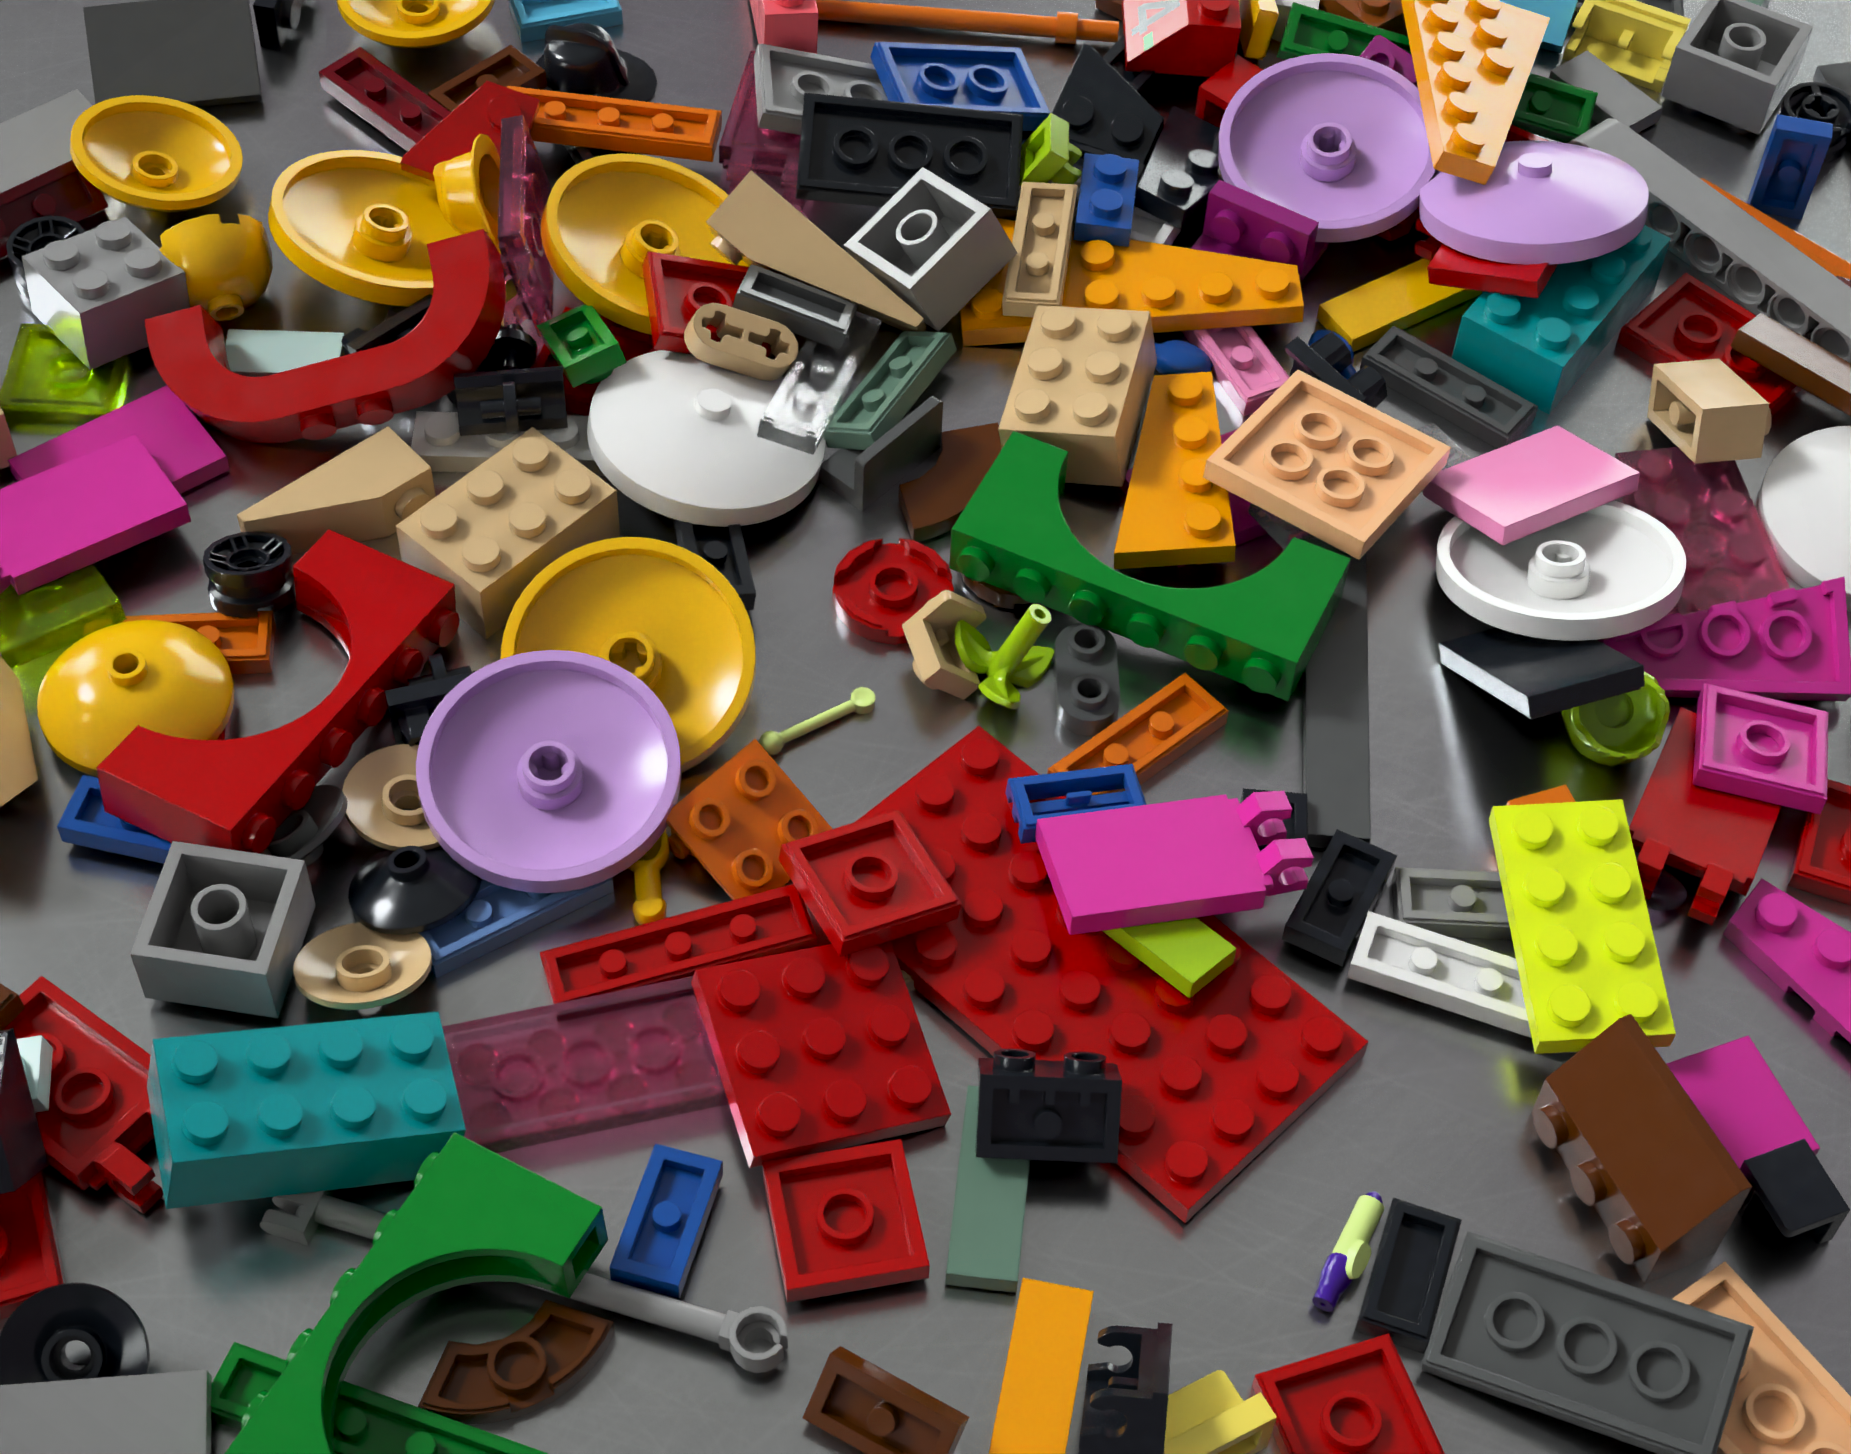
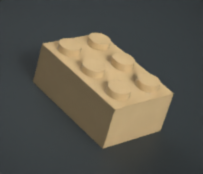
[998,305,1157,487]
[396,427,620,639]

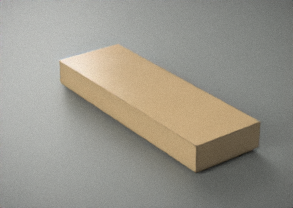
[1002,182,1078,317]

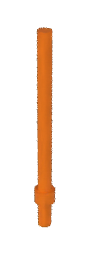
[816,0,1119,45]

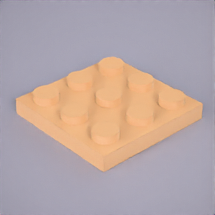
[1203,370,1451,560]

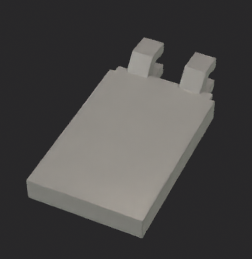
[0,1370,212,1454]

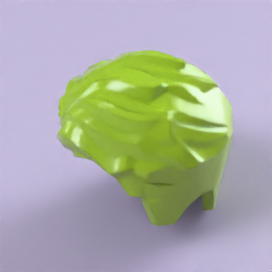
[1562,671,1670,766]

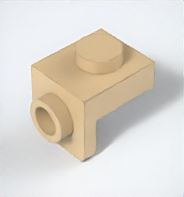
[902,590,987,700]

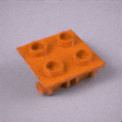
[666,738,833,900]

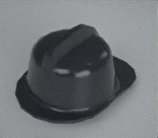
[536,23,657,102]

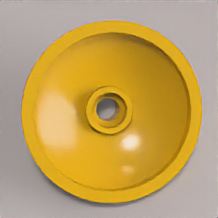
[337,0,495,48]
[70,95,243,212]
[37,620,235,777]

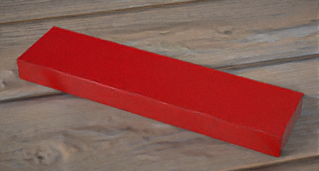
[539,884,817,1020]

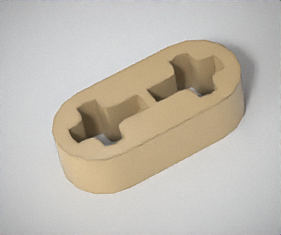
[684,303,798,381]

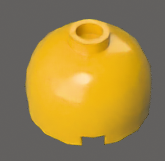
[159,214,273,321]

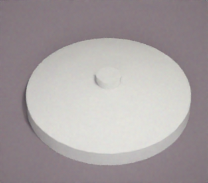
[587,350,825,527]
[1756,425,1851,612]
[1435,500,1686,641]

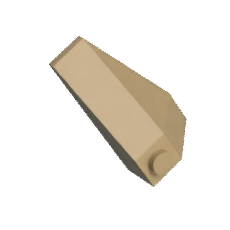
[706,170,926,331]

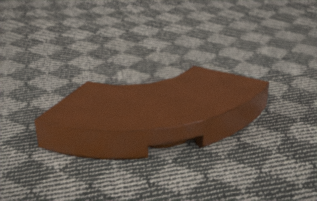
[898,422,1002,542]
[418,1300,615,1424]

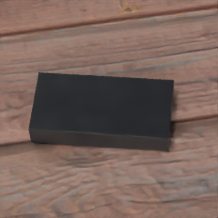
[1355,1198,1462,1353]

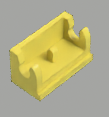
[1562,0,1691,93]

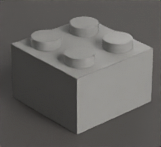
[1661,0,1814,135]
[844,167,1018,332]
[22,216,190,370]
[130,841,316,1018]

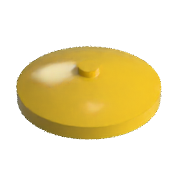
[268,150,496,307]
[541,154,750,335]
[501,537,756,773]

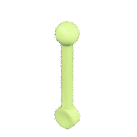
[759,687,875,755]

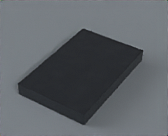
[1439,628,1645,719]

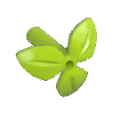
[955,604,1054,709]

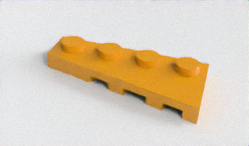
[1114,372,1236,569]

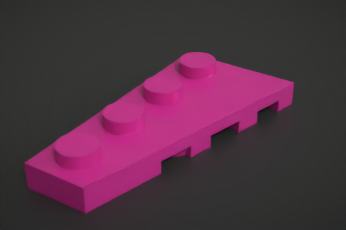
[1598,577,1851,701]
[1723,878,1851,1044]

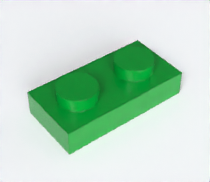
[537,304,627,388]

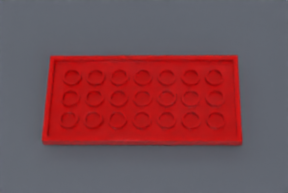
[856,726,1369,1223]

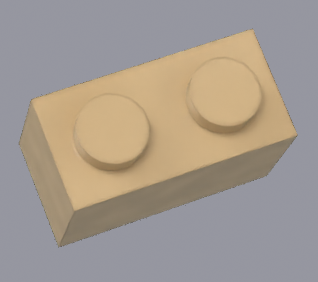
[1647,359,1772,464]

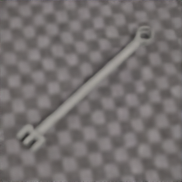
[260,1189,788,1373]

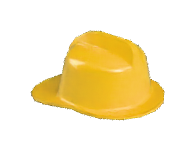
[433,134,526,268]

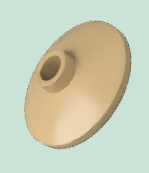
[342,744,441,851]
[293,922,432,1010]

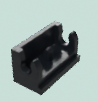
[1079,1322,1173,1454]

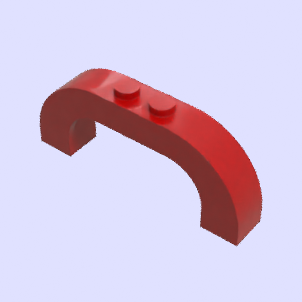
[144,229,506,443]

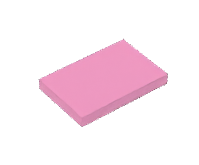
[1423,425,1640,546]

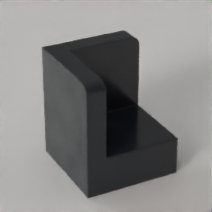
[1738,1138,1850,1244]

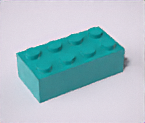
[1452,225,1671,414]
[147,1011,466,1209]

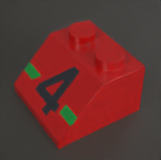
[1122,0,1241,77]

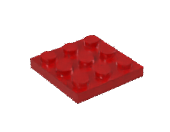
[691,941,951,1168]

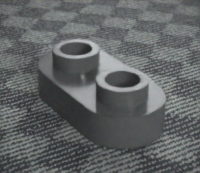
[1053,622,1120,736]

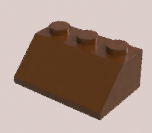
[1531,1014,1752,1284]

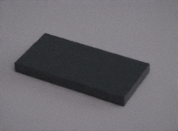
[795,93,1023,220]

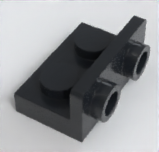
[975,1049,1122,1163]

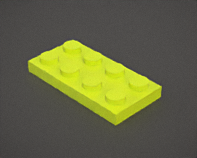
[1489,799,1676,1054]

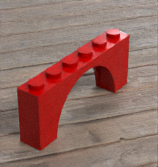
[96,529,460,854]

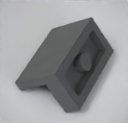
[819,396,943,512]

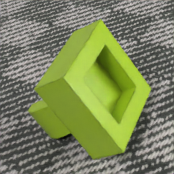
[1019,113,1082,186]

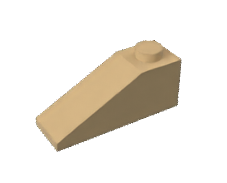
[237,426,436,554]

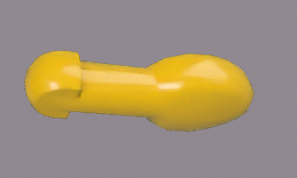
[629,829,669,925]

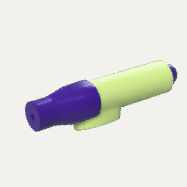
[1312,1191,1385,1312]

